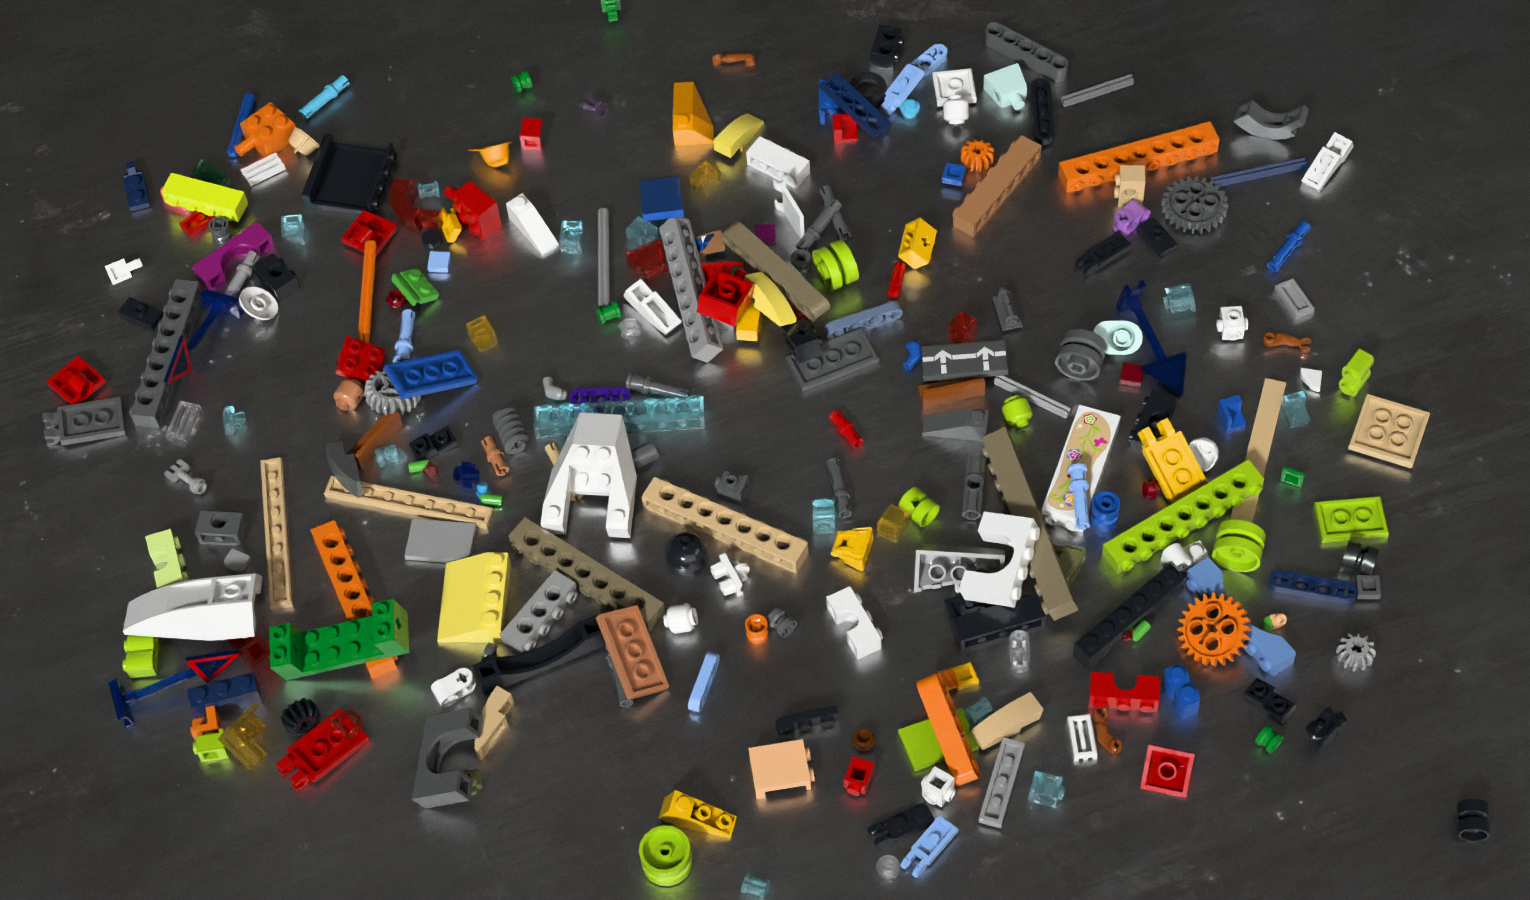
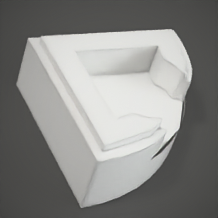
[1300,368,1322,392]

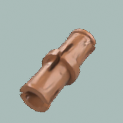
[481,436,509,476]

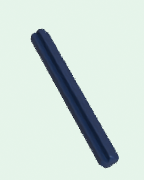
[1210,157,1308,187]

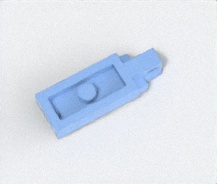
[880,64,925,116]

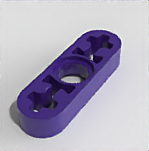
[569,387,631,410]

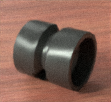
[1341,540,1380,575]

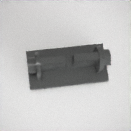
[992,287,1023,331]

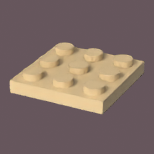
[1348,394,1430,469]

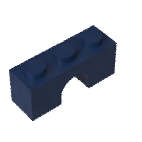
[187,672,263,719]

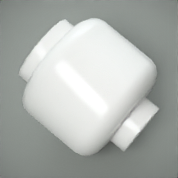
[943,95,969,125]
[663,603,698,634]

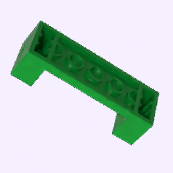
[269,599,410,681]

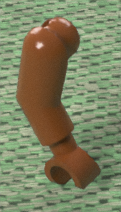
[712,53,756,67]
[1263,332,1311,353]
[1092,707,1122,754]

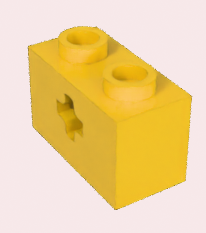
[898,218,937,269]

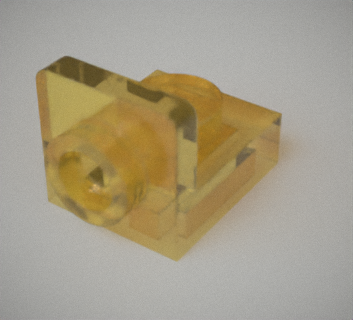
[689,160,721,191]

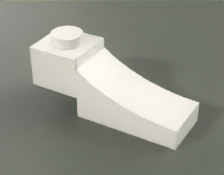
[1301,132,1354,192]

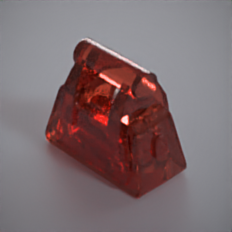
[626,239,668,281]

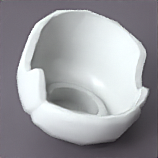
[1189,437,1219,472]

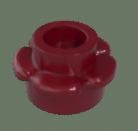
[386,289,406,308]
[1142,478,1160,500]

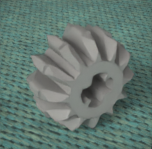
[1336,632,1376,672]

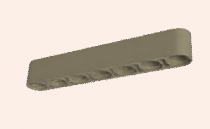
[721,221,830,321]

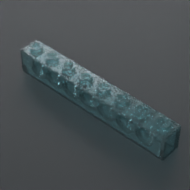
[534,395,705,439]

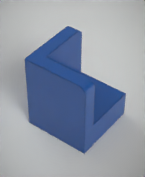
[1217,395,1246,432]

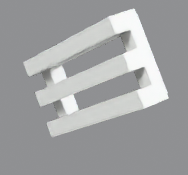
[241,152,285,187]
[1067,714,1098,761]

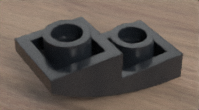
[409,426,459,461]
[1243,678,1296,724]

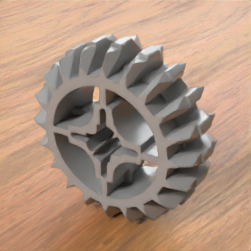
[364,368,421,416]

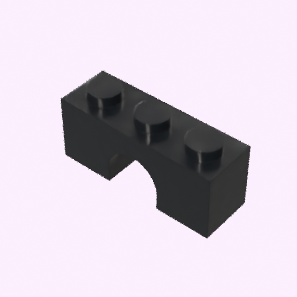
[1128,389,1177,456]

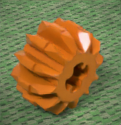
[961,139,995,173]

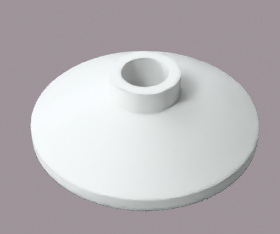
[239,287,278,320]

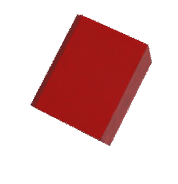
[1140,743,1195,798]

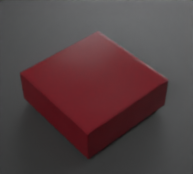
[1120,363,1144,387]

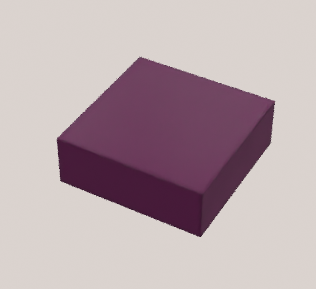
[755,224,776,245]

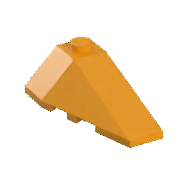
[673,82,714,146]

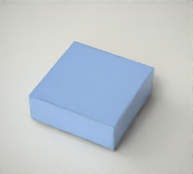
[427,251,451,273]

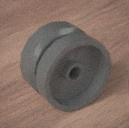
[1055,329,1107,380]

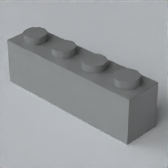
[914,543,1005,593]

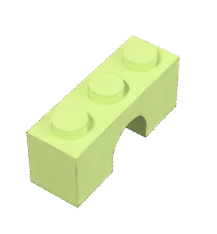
[145,529,189,589]

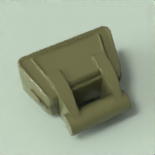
[1053,544,1086,586]

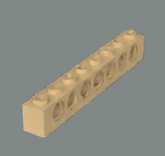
[641,477,809,574]

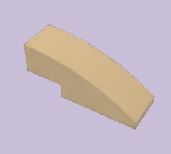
[475,686,514,760]
[970,692,1044,750]

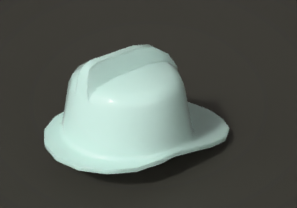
[1092,321,1143,355]

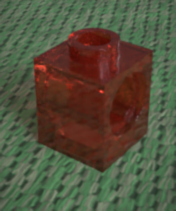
[948,311,978,344]

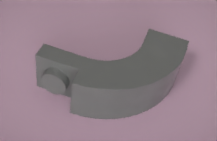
[1233,100,1309,140]

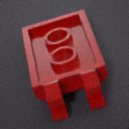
[276,708,369,792]

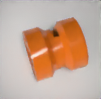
[745,614,768,644]

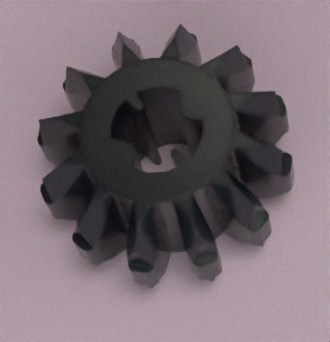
[280,698,321,736]

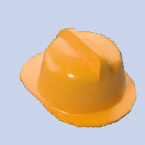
[468,141,512,167]

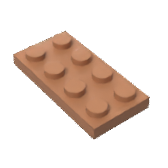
[596,605,670,700]

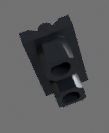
[1306,707,1348,750]

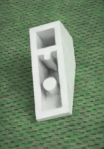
[506,193,559,256]

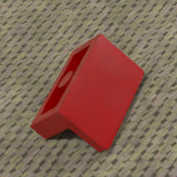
[701,261,743,284]

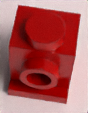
[843,756,875,796]

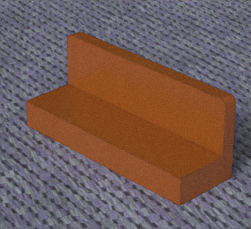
[918,377,985,408]
[347,411,403,470]

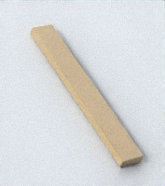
[1230,378,1286,523]
[260,457,293,610]
[324,476,494,530]

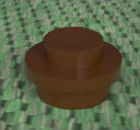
[852,728,875,751]

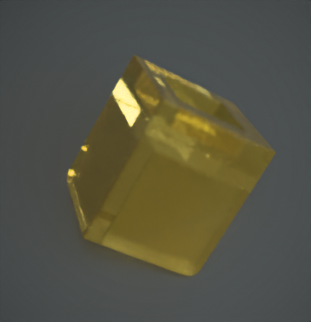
[466,315,498,352]
[877,504,910,544]

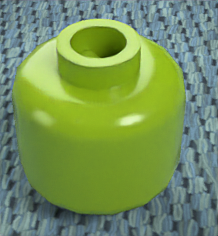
[1002,395,1033,428]

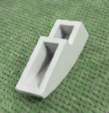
[623,279,682,335]

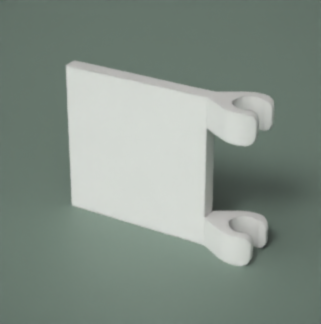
[773,176,805,240]

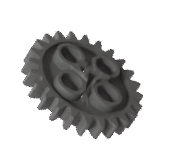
[1161,176,1229,234]

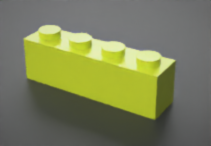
[161,173,248,222]

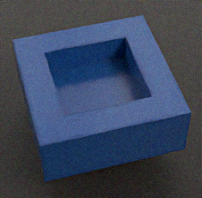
[942,162,966,186]

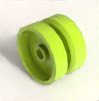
[812,239,859,292]
[1212,520,1266,572]
[639,825,693,886]

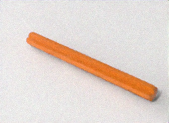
[357,240,377,343]

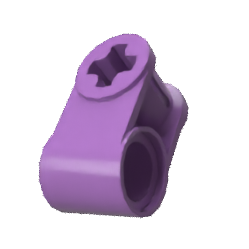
[1113,199,1151,237]

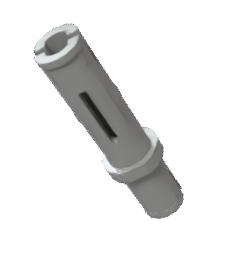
[219,251,260,306]

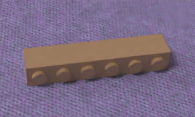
[952,135,1042,237]

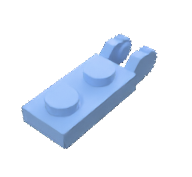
[900,815,958,878]

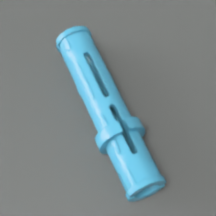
[298,75,350,120]

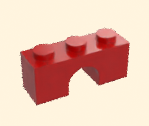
[1089,672,1160,713]

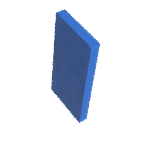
[639,176,684,221]
[384,349,478,400]

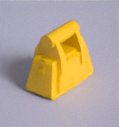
[831,527,874,571]

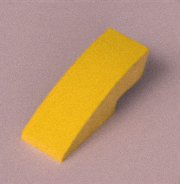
[736,297,763,341]

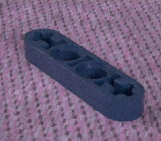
[1269,570,1358,604]

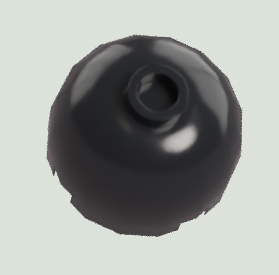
[665,531,708,576]

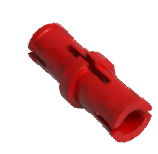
[829,409,864,449]

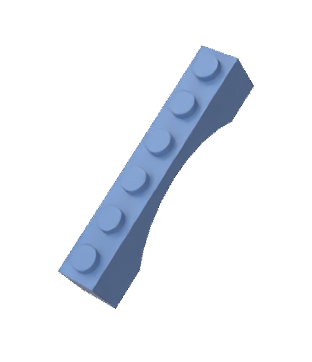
[1186,557,1296,677]

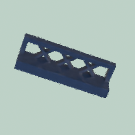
[819,72,891,139]

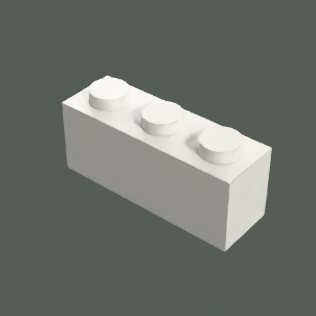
[746,136,810,189]

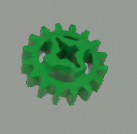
[600,0,621,22]

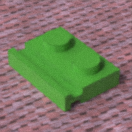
[391,268,439,306]

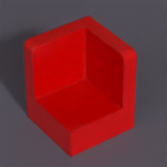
[832,114,858,143]
[520,118,543,150]

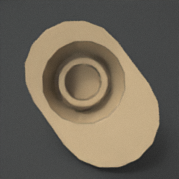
[288,127,320,156]

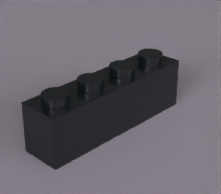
[952,594,1046,651]

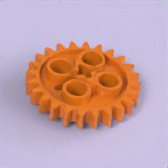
[1177,592,1252,667]

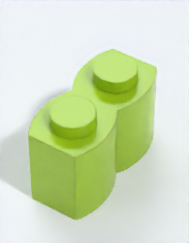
[1339,349,1374,397]
[123,635,159,678]

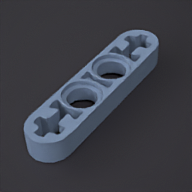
[824,301,903,340]

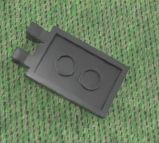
[42,397,126,446]

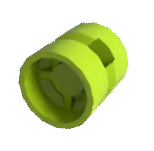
[898,487,940,527]

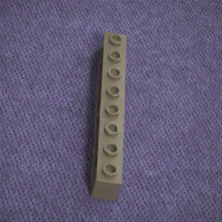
[508,517,665,633]

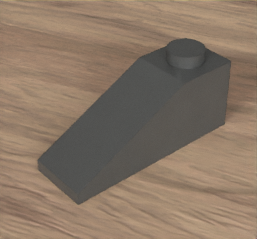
[922,408,989,442]

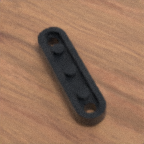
[1031,78,1054,145]

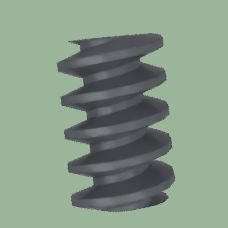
[492,407,529,454]

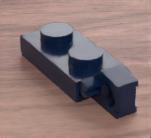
[123,161,150,212]

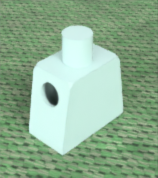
[983,63,1027,110]

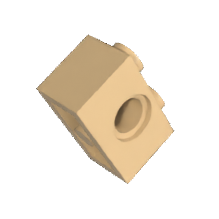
[1114,165,1146,207]

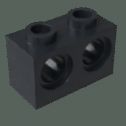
[870,24,905,70]

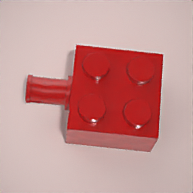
[444,181,502,241]
[697,269,754,327]

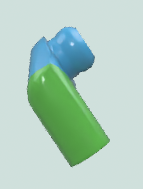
[476,482,504,506]

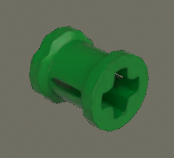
[595,300,621,325]

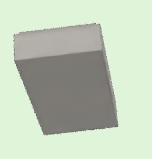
[1274,278,1315,320]

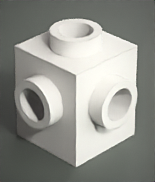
[1216,306,1248,340]
[921,766,956,807]

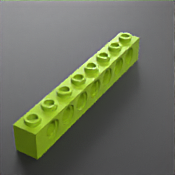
[1102,459,1264,574]

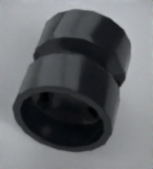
[1457,799,1490,842]

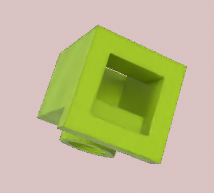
[193,728,229,762]

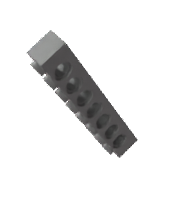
[129,279,203,428]

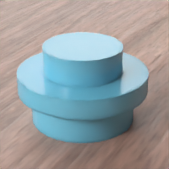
[900,99,920,118]

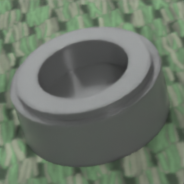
[481,642,498,661]

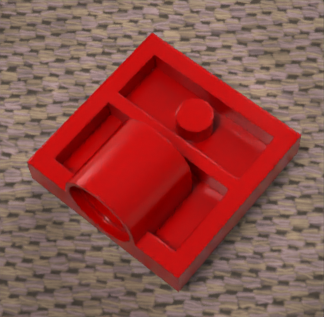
[341,210,398,257]
[335,335,386,384]
[46,356,106,405]

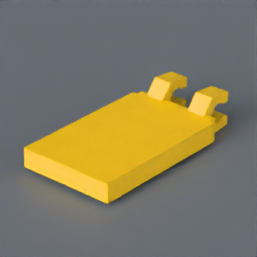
[1137,418,1208,505]

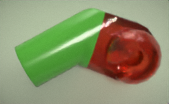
[408,459,438,477]
[1121,620,1151,641]

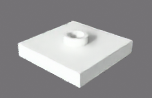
[932,68,977,107]

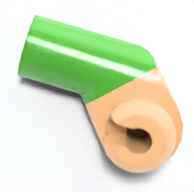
[1260,613,1287,633]

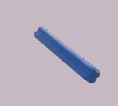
[227,93,256,158]

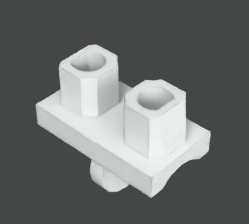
[710,553,750,597]

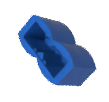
[1163,663,1200,719]

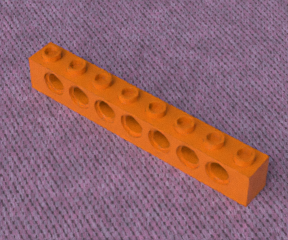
[1058,121,1219,193]
[310,520,398,679]

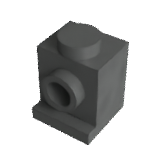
[715,471,750,505]

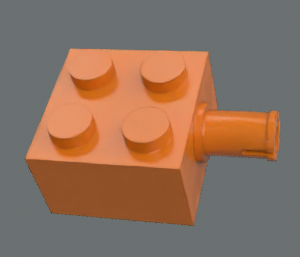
[234,102,296,157]

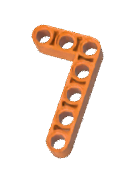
[916,668,981,786]

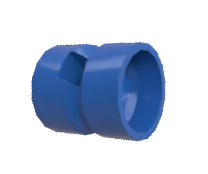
[1090,491,1121,531]

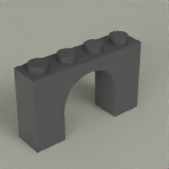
[412,708,483,809]

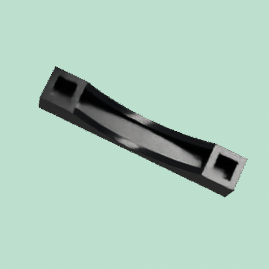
[1073,564,1186,671]
[473,614,606,696]

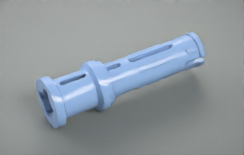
[393,309,416,363]
[1067,463,1090,530]

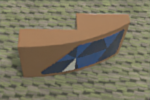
[694,230,725,261]

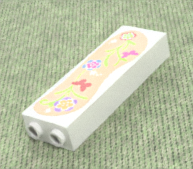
[1041,405,1121,532]

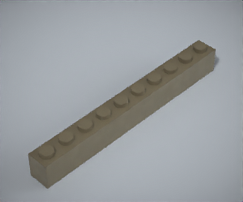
[981,427,1079,621]

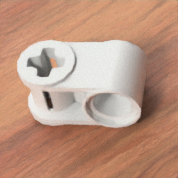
[431,668,476,708]

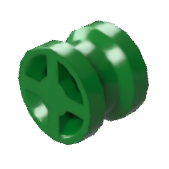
[511,70,533,93]
[1255,724,1284,754]

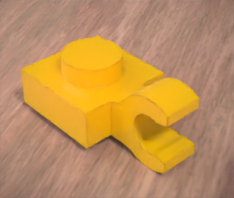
[439,207,462,243]

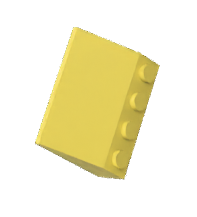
[437,552,511,643]

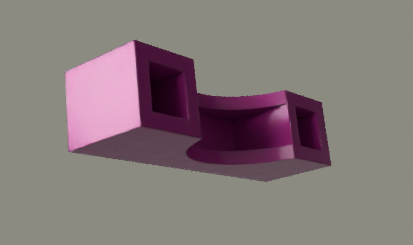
[192,221,275,293]

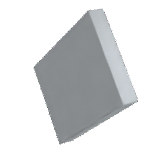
[404,519,477,563]

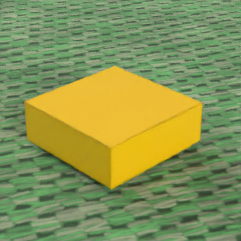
[951,662,979,691]

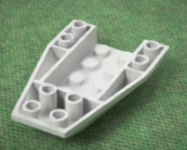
[123,573,263,641]

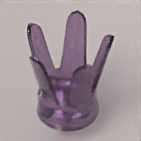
[579,91,609,116]

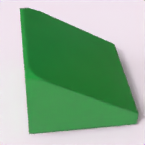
[1280,467,1306,487]

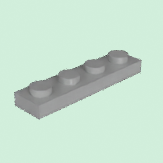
[979,737,1025,828]

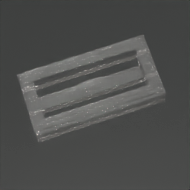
[165,401,201,443]

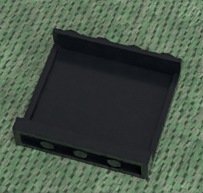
[301,133,397,215]

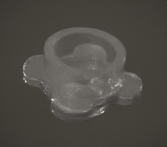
[618,318,641,339]

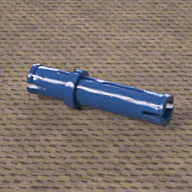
[1267,221,1311,272]

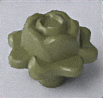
[463,769,483,794]

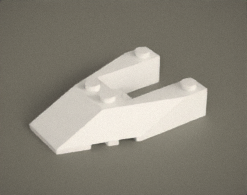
[541,413,637,538]

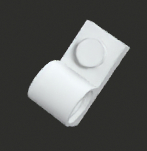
[1160,540,1211,574]

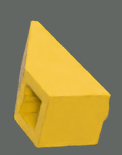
[658,790,737,838]

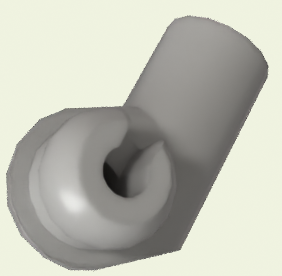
[543,377,567,401]

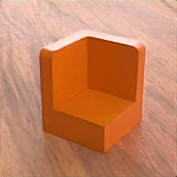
[190,706,221,741]

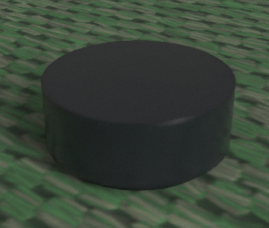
[422,229,443,249]

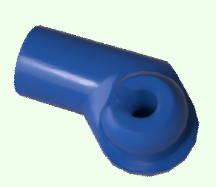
[903,340,922,370]

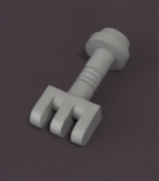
[164,459,207,494]

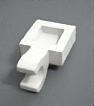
[104,258,143,285]

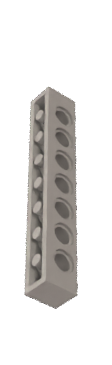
[659,217,723,363]

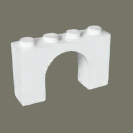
[959,511,1040,608]

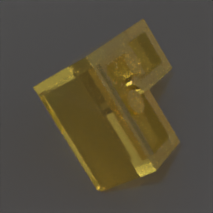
[218,703,268,771]

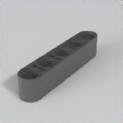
[985,22,1068,82]

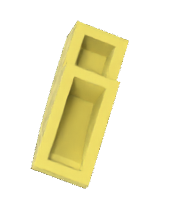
[713,113,764,158]
[744,272,797,326]

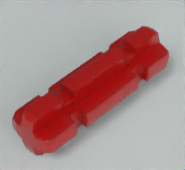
[888,262,905,299]

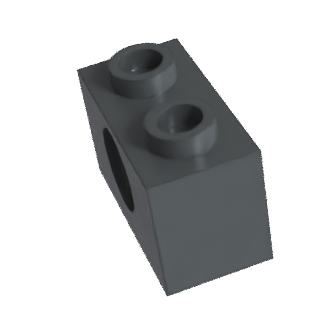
[195,510,247,546]

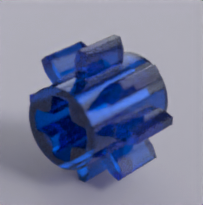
[453,461,480,489]

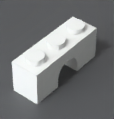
[826,586,883,660]

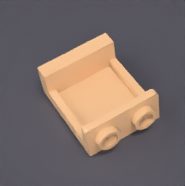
[748,739,815,799]

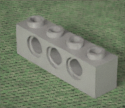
[500,570,578,654]

